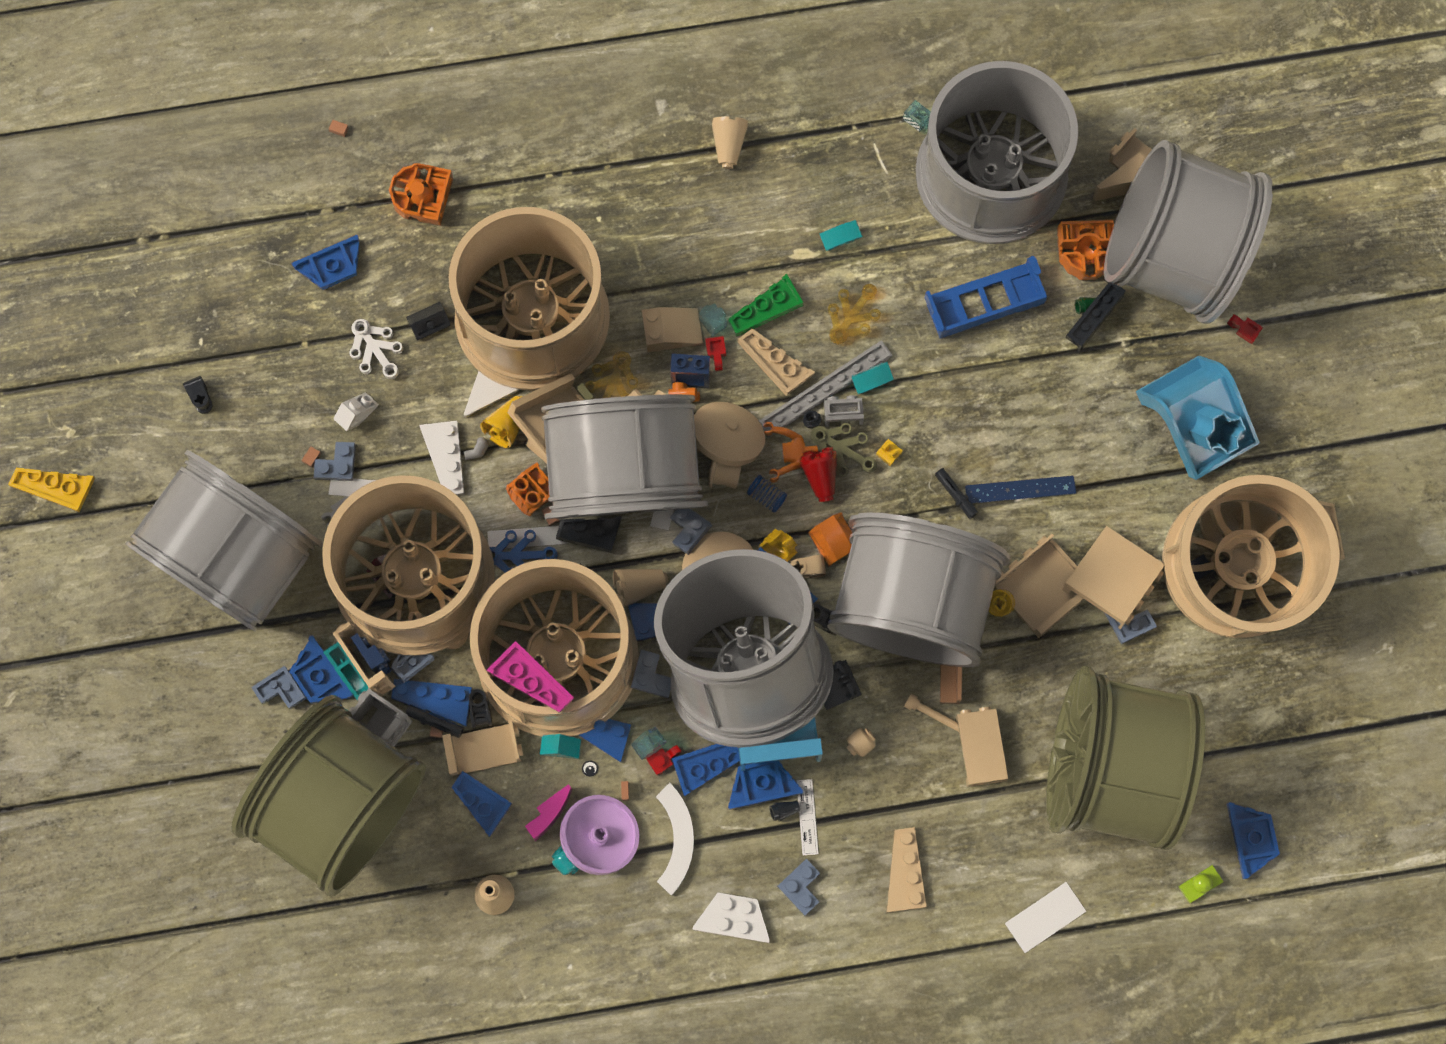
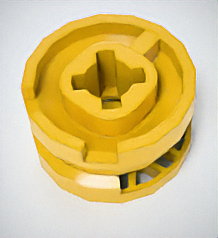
[989,589,1015,617]

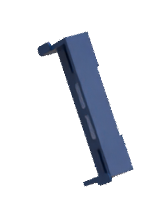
[924,256,1047,338]

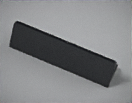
[1065,282,1126,353]

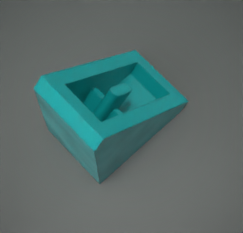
[540,734,581,759]

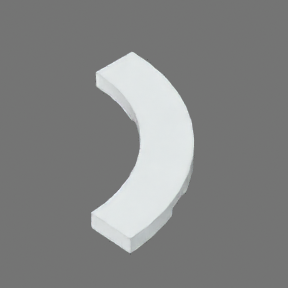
[656,783,694,896]

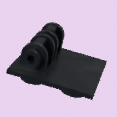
[824,660,862,710]

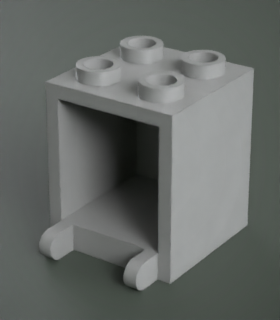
[349,688,413,747]

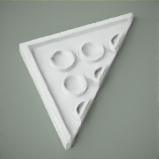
[464,371,520,417]

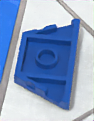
[292,235,359,290]
[289,635,354,704]
[728,760,803,810]
[1227,802,1280,880]

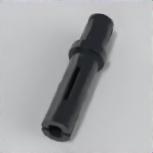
[935,468,978,519]
[405,704,464,738]

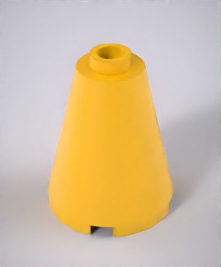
[480,396,523,448]

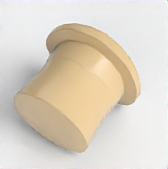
[708,460,741,489]

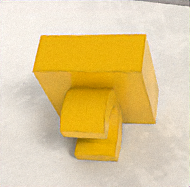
[876,439,903,466]

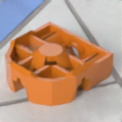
[389,163,453,226]
[1057,220,1114,280]

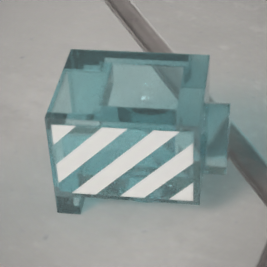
[902,100,931,132]

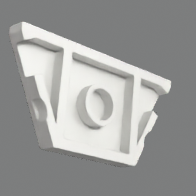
[693,893,769,943]

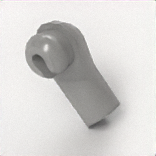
[464,437,488,460]

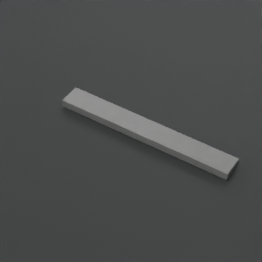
[759,340,892,438]

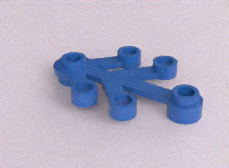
[490,530,558,573]

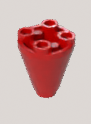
[799,447,837,502]

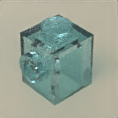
[699,303,727,337]
[631,726,667,760]

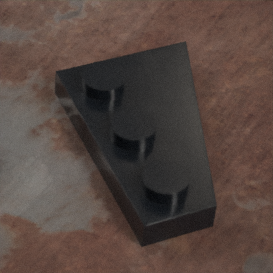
[556,516,622,553]

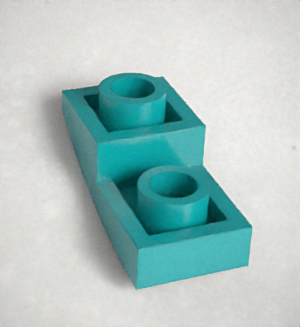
[820,220,863,251]
[851,361,894,394]

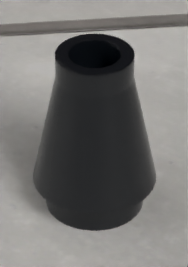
[769,800,800,822]

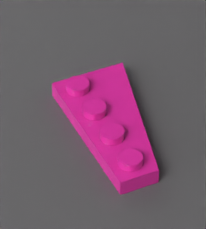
[487,641,574,713]

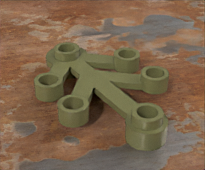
[811,423,877,477]

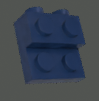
[351,633,392,675]

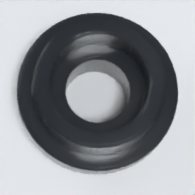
[803,410,822,428]

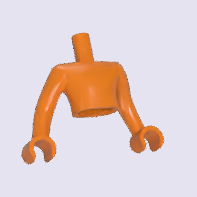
[763,422,818,483]

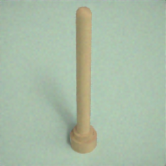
[904,693,959,732]

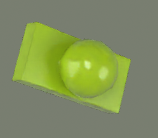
[1178,865,1224,904]

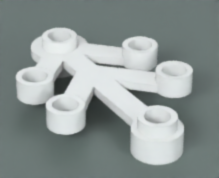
[349,319,403,379]

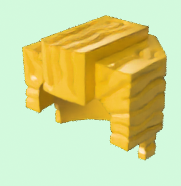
[759,529,798,562]

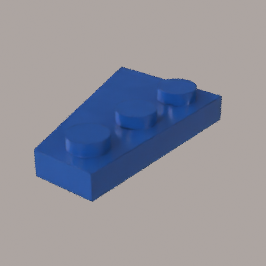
[451,771,512,837]

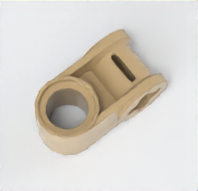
[790,555,826,579]

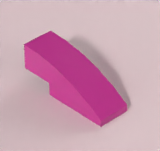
[525,784,572,841]

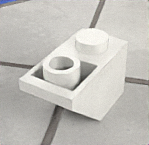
[334,392,379,431]

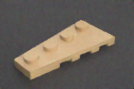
[737,329,815,396]
[886,827,927,913]

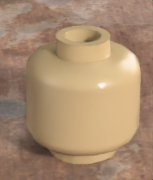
[847,728,876,757]

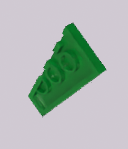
[728,274,804,337]

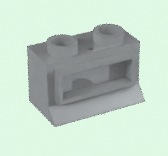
[824,395,864,427]

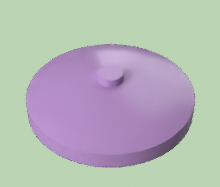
[560,795,639,875]

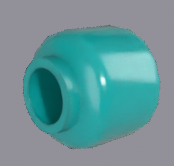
[551,846,579,875]

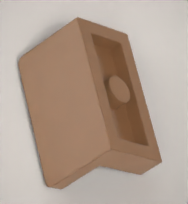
[940,665,962,704]

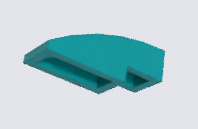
[323,641,370,700]

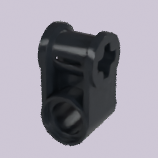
[183,375,213,414]
[813,604,837,636]
[469,689,492,729]

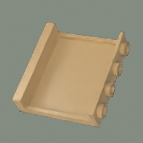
[508,373,584,461]
[1062,526,1165,629]
[994,534,1085,638]

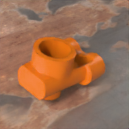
[668,382,700,402]

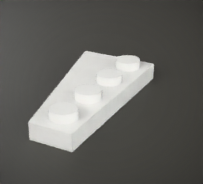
[419,421,464,496]

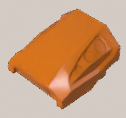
[506,462,550,516]
[809,512,852,567]

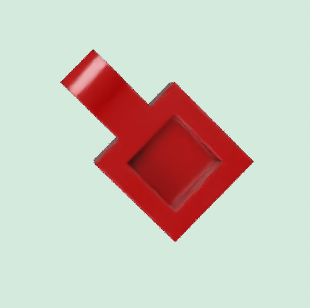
[1227,314,1263,344]
[705,336,726,371]
[646,745,682,776]

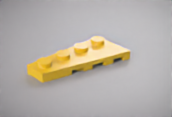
[8,468,95,512]

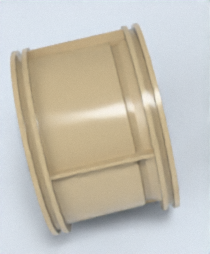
[1162,475,1340,638]

